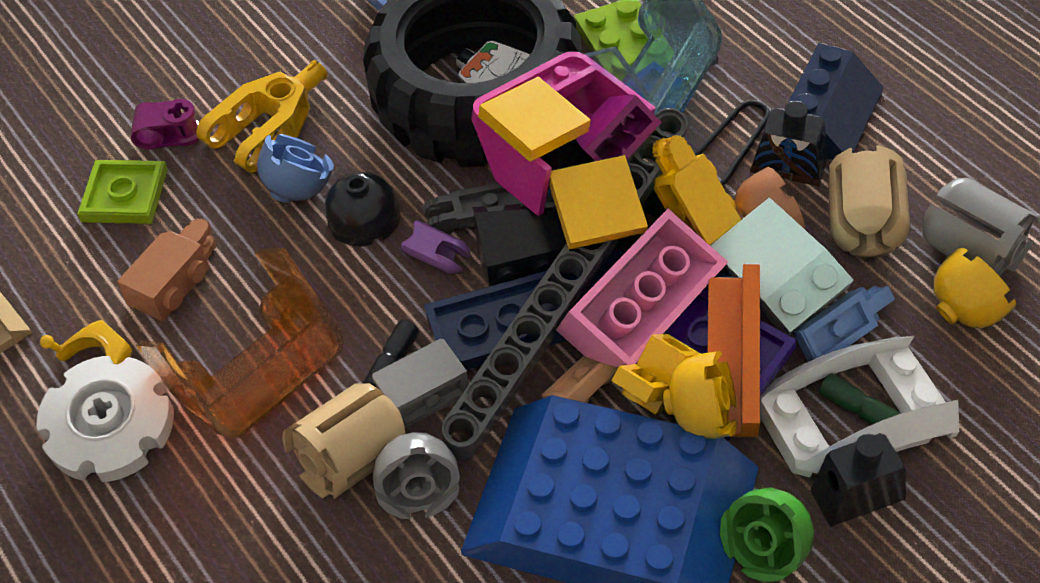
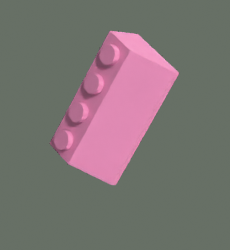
[556,209,728,368]

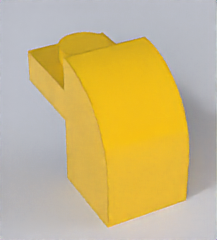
[611,334,700,415]

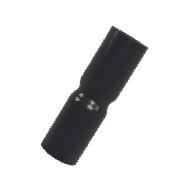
[362,320,419,388]

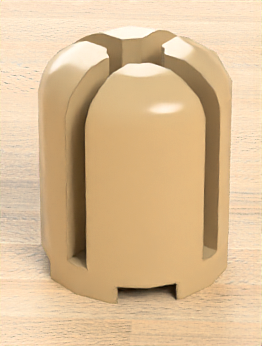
[828,145,910,258]
[282,383,406,499]

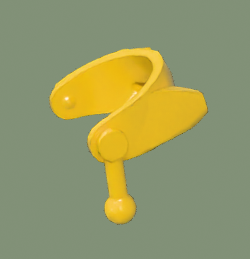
[40,320,132,364]

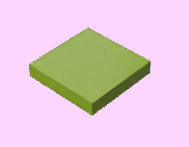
[77,160,168,224]

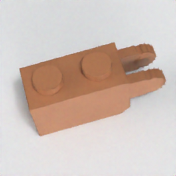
[117,218,217,322]

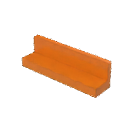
[707,264,760,437]

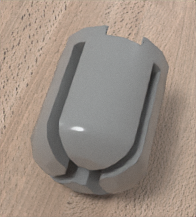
[922,178,1040,276]

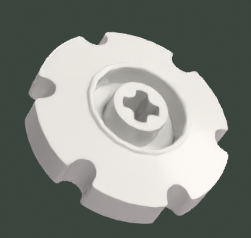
[36,356,174,482]

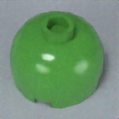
[720,487,814,582]

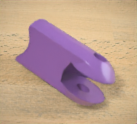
[401,220,471,274]

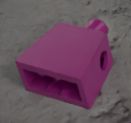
[576,95,662,161]

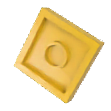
[478,76,591,162]
[549,155,648,250]

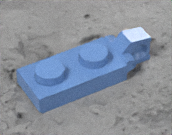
[793,285,895,362]

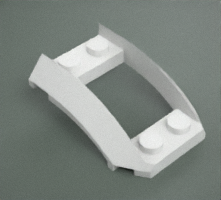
[760,336,959,477]

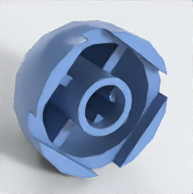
[257,134,334,203]

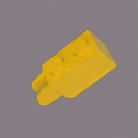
[652,135,741,245]

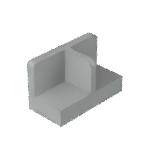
[372,339,469,429]

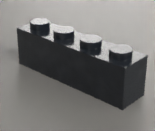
[472,201,637,287]

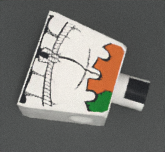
[456,41,530,83]

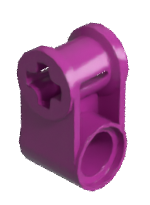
[131,99,199,150]

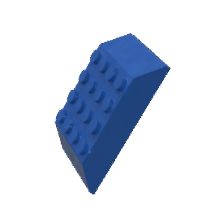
[461,395,759,583]

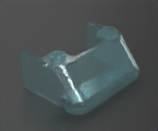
[585,0,722,115]

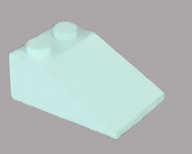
[710,197,854,336]

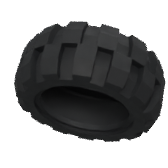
[363,0,581,167]

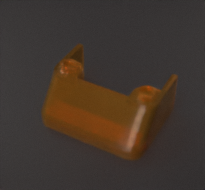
[136,248,344,438]

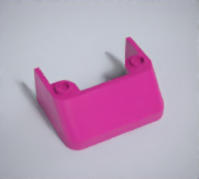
[472,52,656,216]

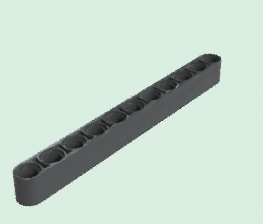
[442,108,688,461]

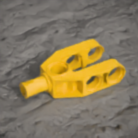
[196,60,328,173]

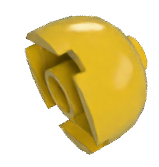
[934,248,1017,328]
[663,351,737,439]

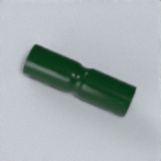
[819,373,901,425]

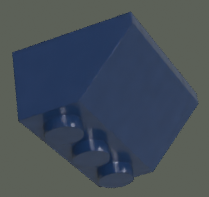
[788,43,883,160]

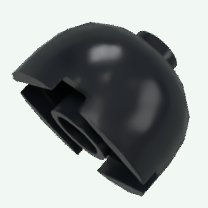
[325,172,401,247]

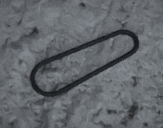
[695,100,770,186]

